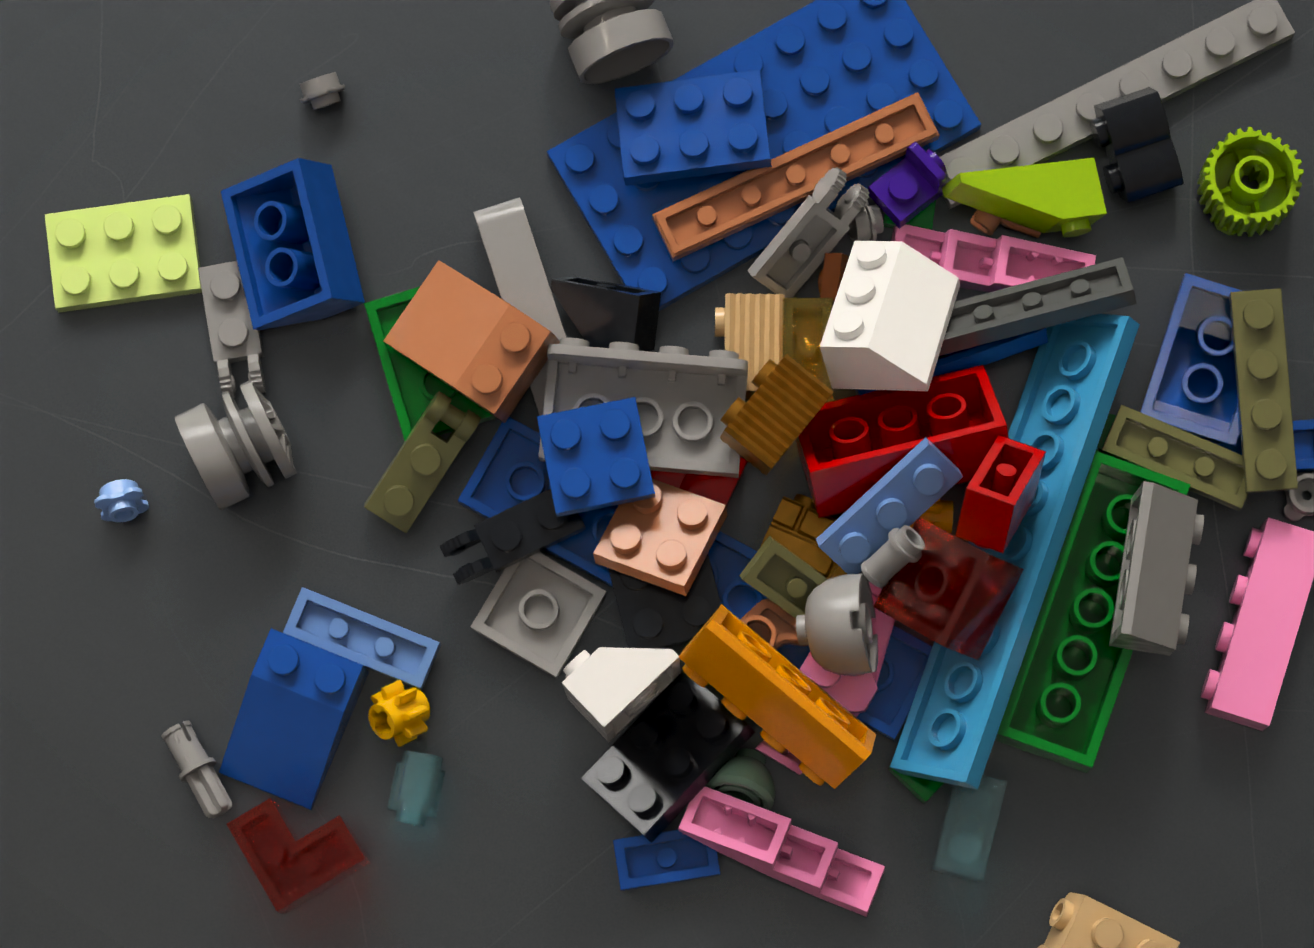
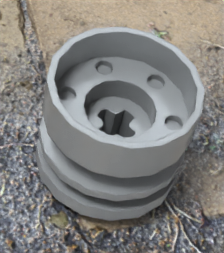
[549,0,674,84]
[175,380,297,510]

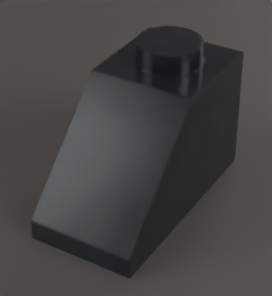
[551,276,661,351]

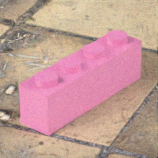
[1201,517,1314,731]

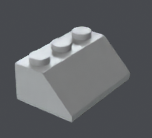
[1109,481,1204,656]

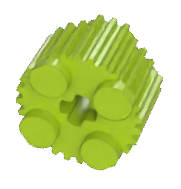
[1197,127,1304,237]

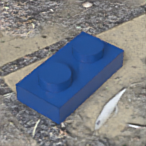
[613,830,721,891]

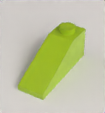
[942,158,1107,237]

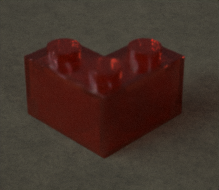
[226,798,371,915]

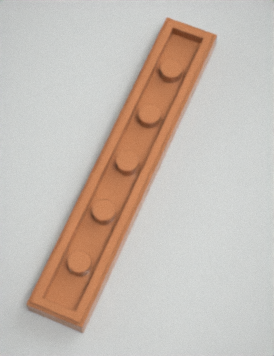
[652,92,939,262]

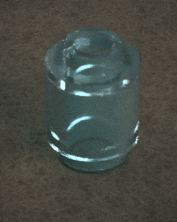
[387,750,445,827]

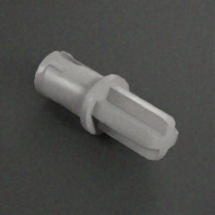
[161,721,232,819]

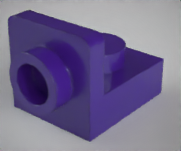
[868,142,947,229]

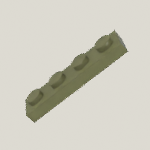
[1229,288,1298,493]

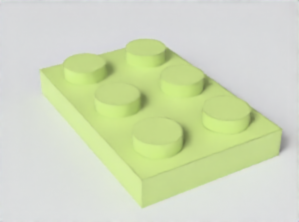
[45,194,202,313]

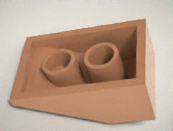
[383,260,560,423]

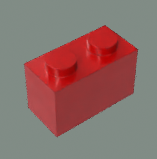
[955,435,1046,553]

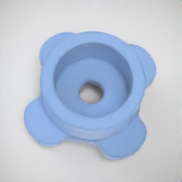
[94,479,149,522]

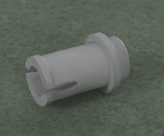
[861,525,925,588]

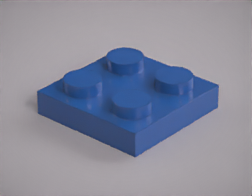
[537,397,655,517]

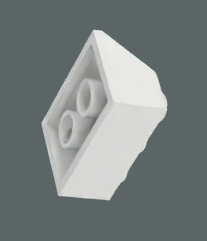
[820,241,960,391]
[562,647,681,742]

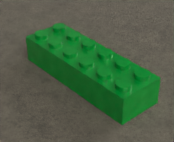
[995,451,1191,773]

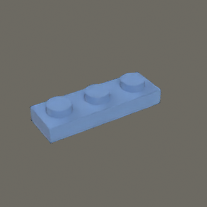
[816,437,963,574]
[283,587,441,690]

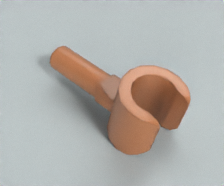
[970,209,1041,238]

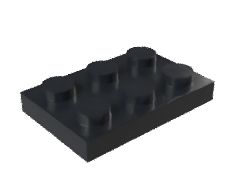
[581,671,755,843]

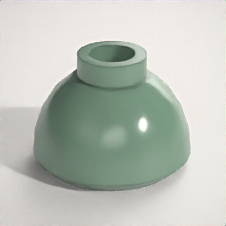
[706,748,775,810]

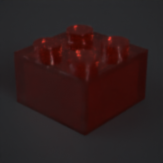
[873,517,1024,660]

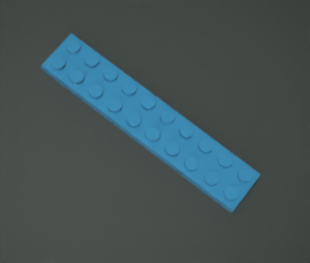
[890,314,1140,790]

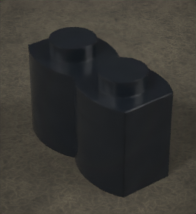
[1090,87,1184,203]

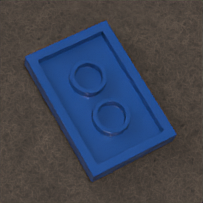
[614,70,772,186]

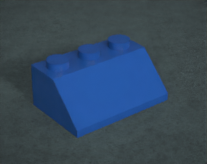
[221,158,365,330]

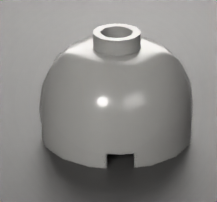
[796,573,878,676]

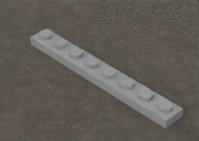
[939,0,1295,209]

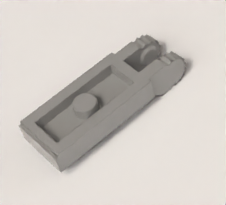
[747,167,869,302]
[198,261,266,398]

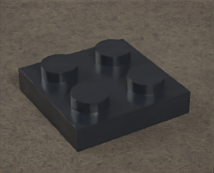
[608,554,721,649]

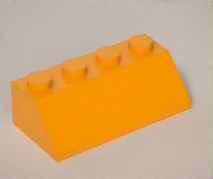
[679,604,876,789]

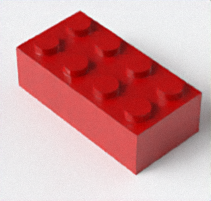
[796,365,1009,518]

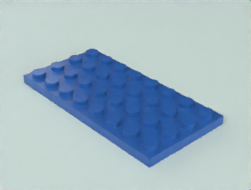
[547,0,981,311]

